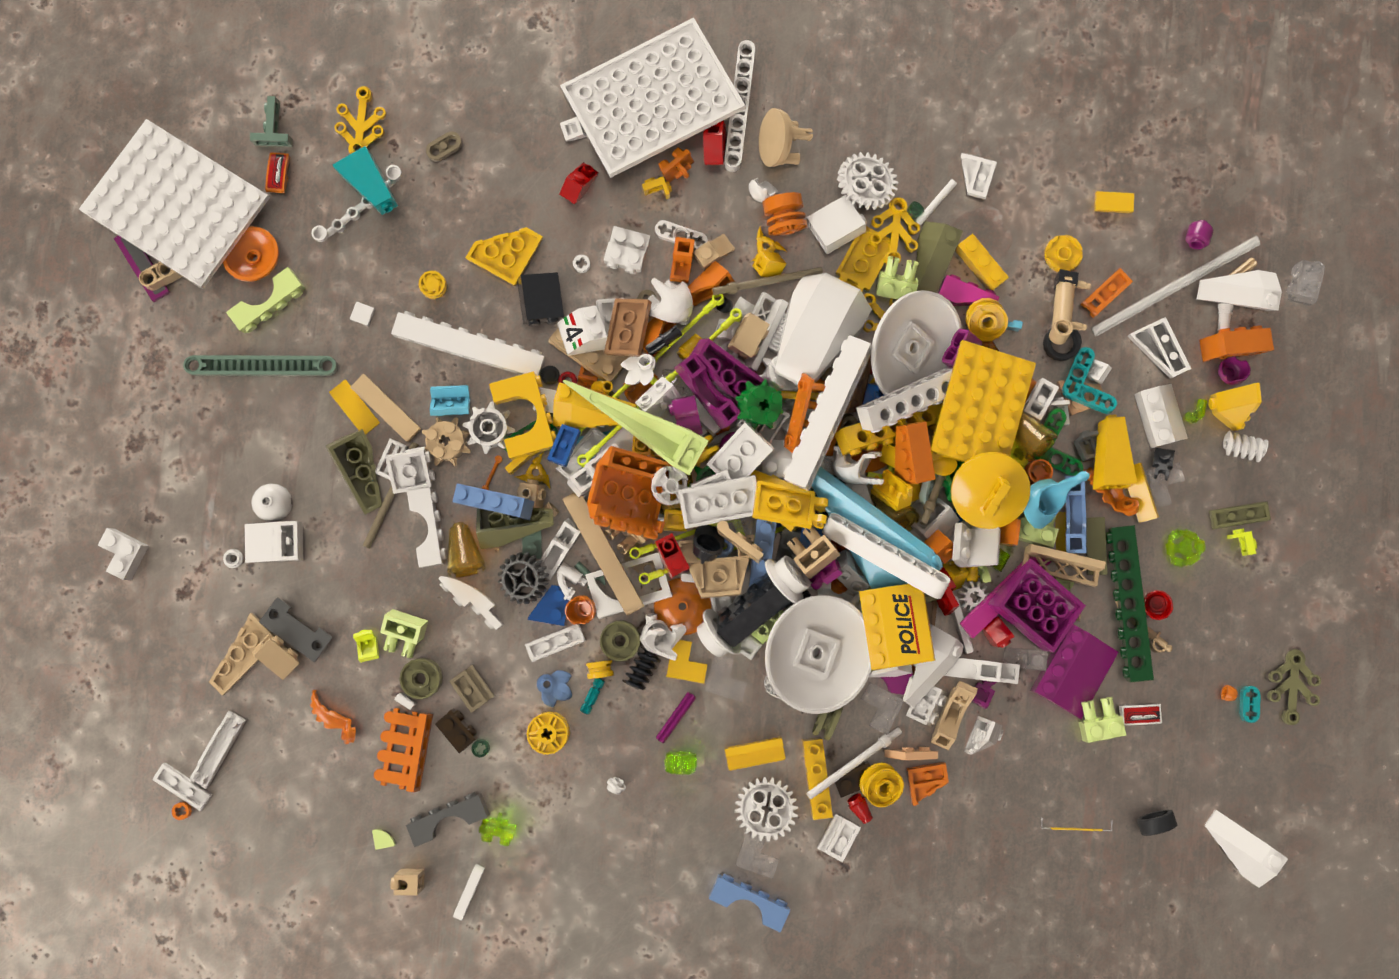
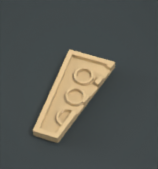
[548,328,631,383]

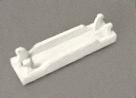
[189,711,246,789]

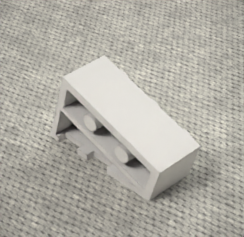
[1127,317,1191,379]

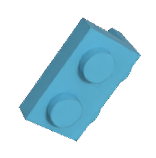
[429,385,471,416]

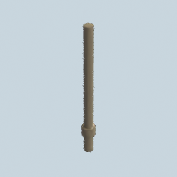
[712,267,823,295]
[363,442,419,549]
[920,475,945,526]

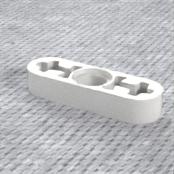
[655,220,708,250]
[453,864,485,921]

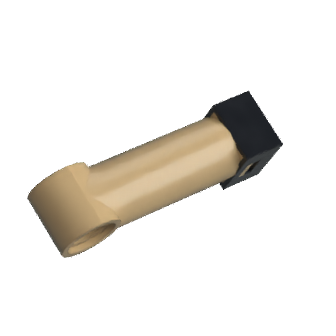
[1049,269,1091,345]

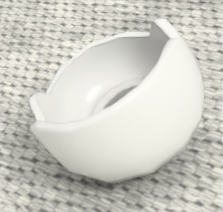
[748,178,779,203]

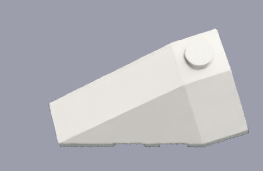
[964,716,1004,755]
[1204,810,1288,888]

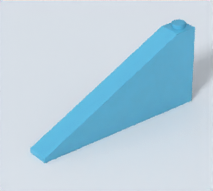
[812,466,943,589]

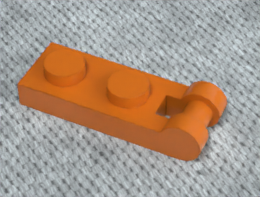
[1080,268,1133,318]

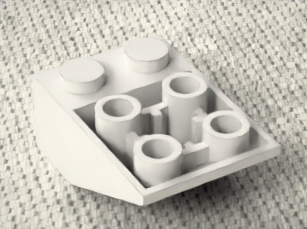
[245,521,304,563]

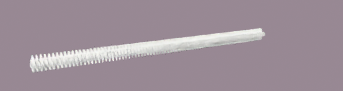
[1092,236,1261,336]

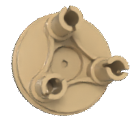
[759,108,813,167]

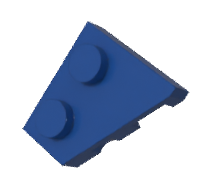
[528,585,570,626]

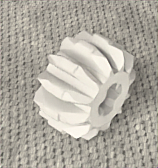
[958,581,990,613]

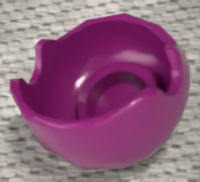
[1218,356,1251,385]

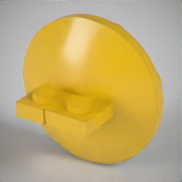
[951,452,1030,529]

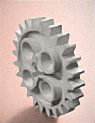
[837,152,898,210]
[734,777,798,842]

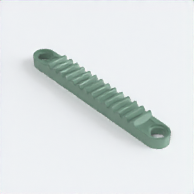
[183,355,338,377]

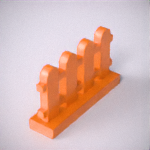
[374,708,433,793]

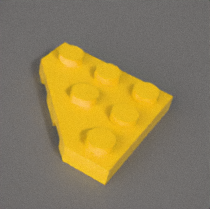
[465,227,543,287]

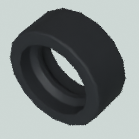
[1043,329,1082,361]
[1137,809,1178,836]

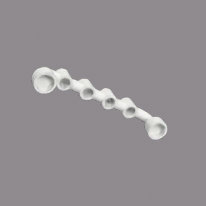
[311,165,402,242]

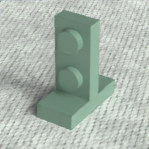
[250,96,293,147]

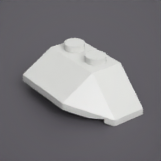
[755,440,825,480]

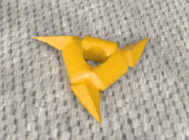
[751,226,787,261]
[514,453,550,489]

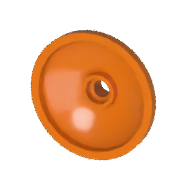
[223,226,279,282]
[654,578,711,635]

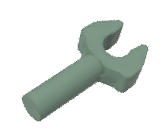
[574,561,606,590]

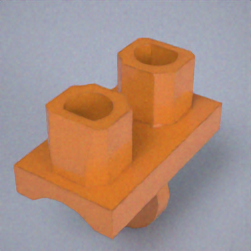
[658,147,694,183]

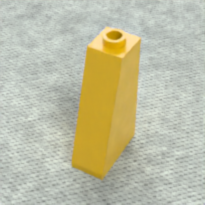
[1093,414,1137,490]

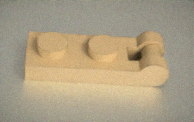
[717,521,764,564]

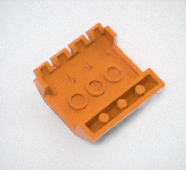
[587,446,673,540]

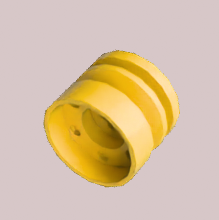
[526,711,570,755]

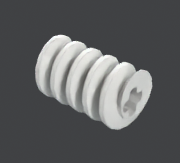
[1223,431,1268,462]

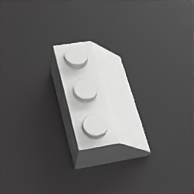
[1134,384,1188,449]

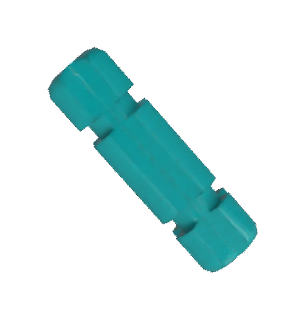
[580,678,605,715]

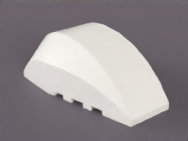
[774,273,872,384]

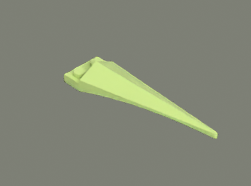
[563,380,709,475]

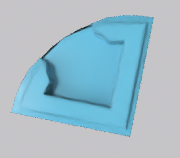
[1006,320,1023,332]

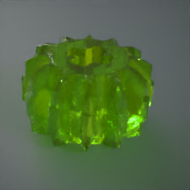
[664,751,697,775]

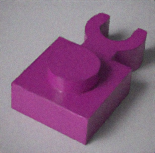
[808,559,843,590]
[972,680,997,709]

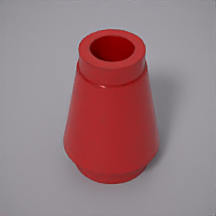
[847,793,873,824]

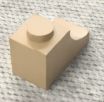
[693,234,735,271]

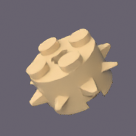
[422,417,471,466]

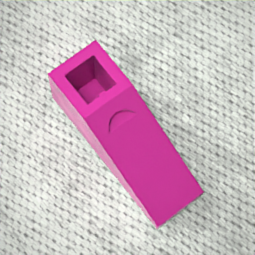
[938,274,1000,306]

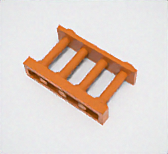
[784,373,842,456]

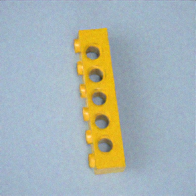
[835,404,942,456]

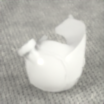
[648,278,694,325]
[833,446,884,485]
[640,613,686,661]

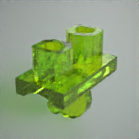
[478,812,517,846]

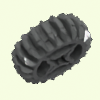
[497,552,549,604]

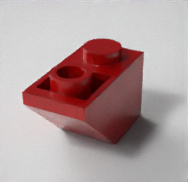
[703,120,727,165]
[559,162,599,204]
[655,533,690,578]
[981,616,1015,648]

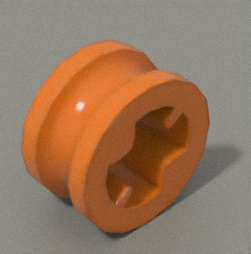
[172,802,192,820]

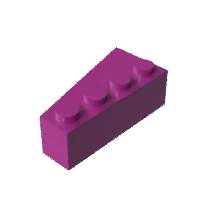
[690,338,764,411]

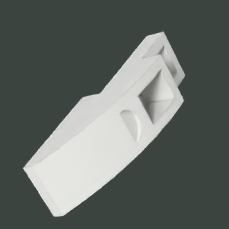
[438,576,504,630]
[944,658,1020,684]

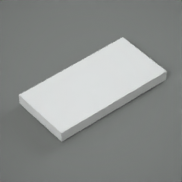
[678,475,757,529]

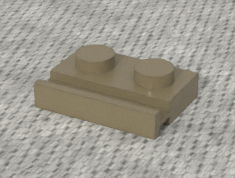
[449,665,495,713]

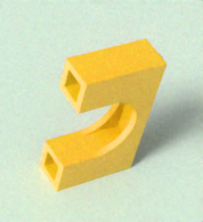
[489,371,557,460]

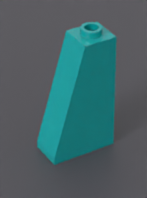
[332,146,399,215]

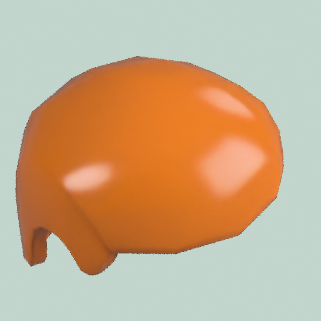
[565,595,596,625]

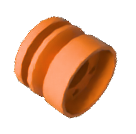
[762,192,807,236]

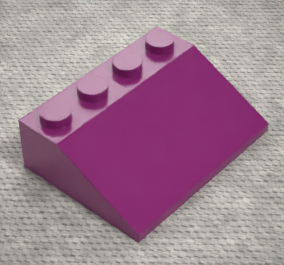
[988,559,1086,653]
[1030,624,1119,720]

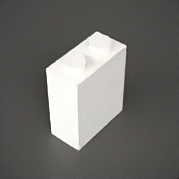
[807,195,867,254]

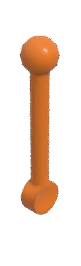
[481,455,503,490]

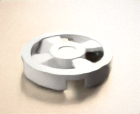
[651,466,689,505]

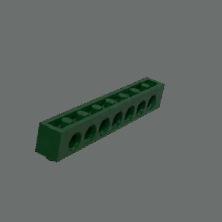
[1106,525,1154,682]

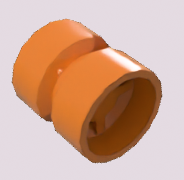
[1024,459,1053,485]

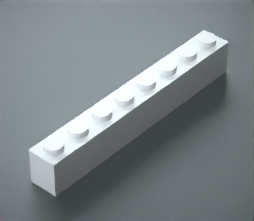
[391,311,546,376]
[784,335,872,491]

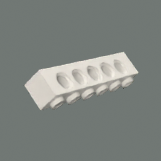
[856,368,953,433]

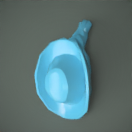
[1023,471,1090,529]

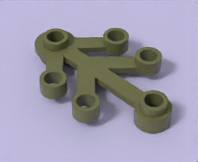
[1267,649,1321,725]

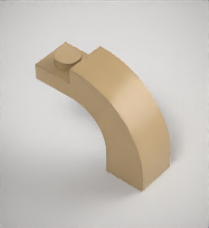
[931,681,978,750]

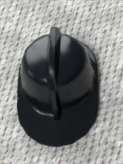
[693,525,725,564]

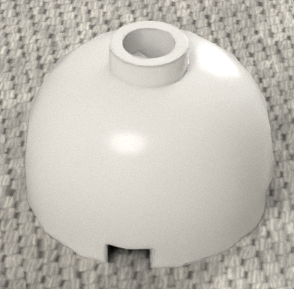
[251,484,292,522]

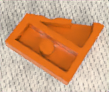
[906,762,949,806]

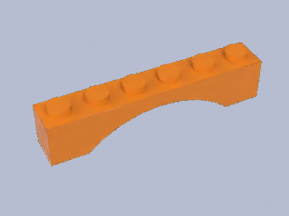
[642,261,736,357]

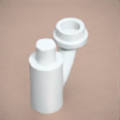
[557,562,587,601]

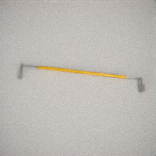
[1041,818,1113,831]

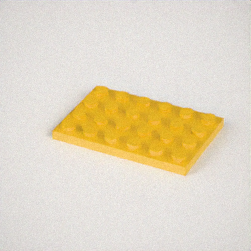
[930,340,1036,462]

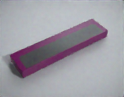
[114,236,171,303]

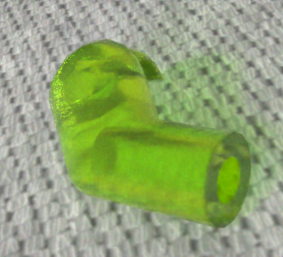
[1185,399,1207,423]

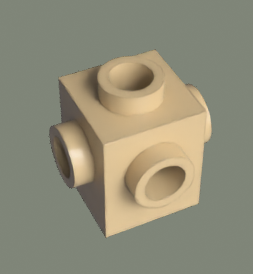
[517,479,546,508]

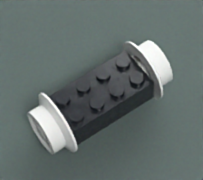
[697,556,810,657]

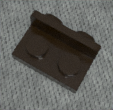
[435,708,478,754]
[835,761,870,798]

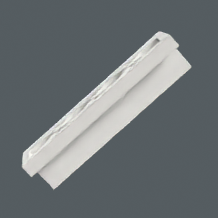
[732,292,789,371]

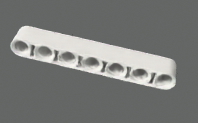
[724,40,755,172]
[822,513,951,599]

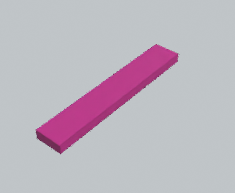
[960,556,1052,638]

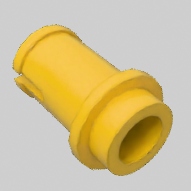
[966,566,980,582]

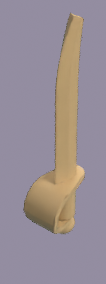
[1116,601,1173,653]

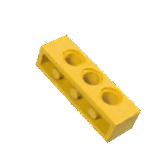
[802,737,833,820]

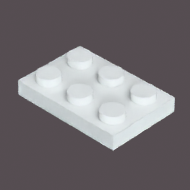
[707,421,775,479]

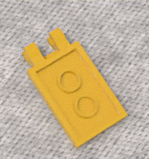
[835,226,890,292]
[752,480,828,529]

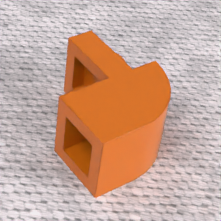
[670,237,695,284]

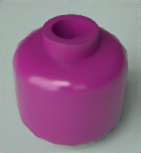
[1185,220,1213,249]

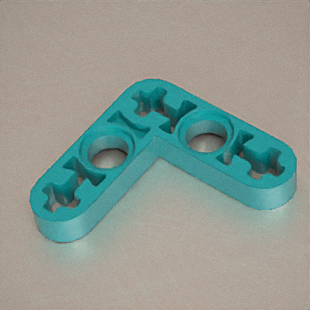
[1062,347,1117,414]

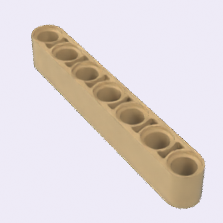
[563,492,644,616]

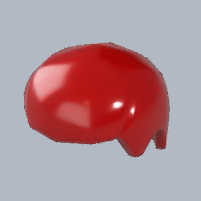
[1144,590,1173,620]

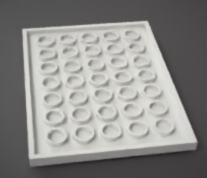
[560,18,746,178]
[79,119,270,289]

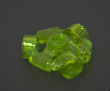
[1165,529,1206,568]

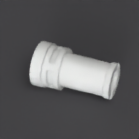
[1217,304,1234,331]

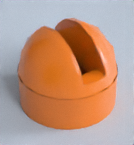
[1221,685,1238,701]

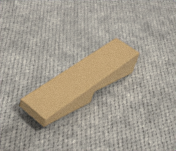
[350,374,421,442]

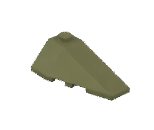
[915,221,963,293]
[325,429,382,515]
[476,508,554,549]

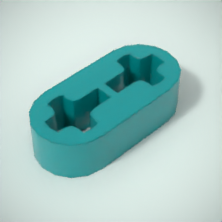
[1239,686,1261,723]

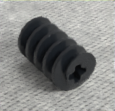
[622,647,661,690]

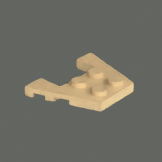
[678,535,754,599]

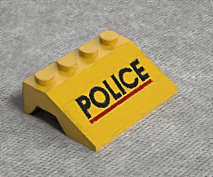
[859,584,936,670]

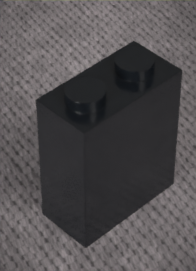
[517,272,564,326]

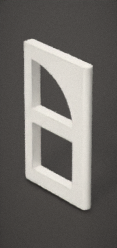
[585,552,673,619]

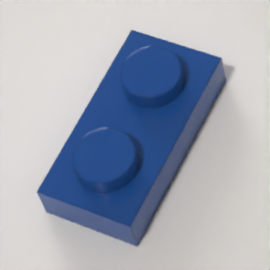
[547,424,581,467]

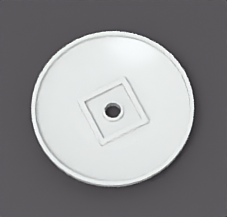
[871,291,962,402]
[765,595,871,714]

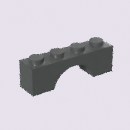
[406,792,490,847]

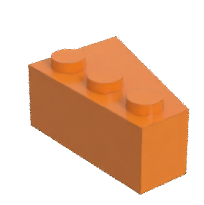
[1199,325,1274,362]
[894,422,936,484]

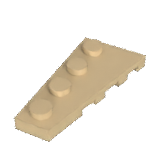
[209,613,275,696]

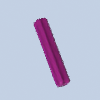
[656,692,696,743]

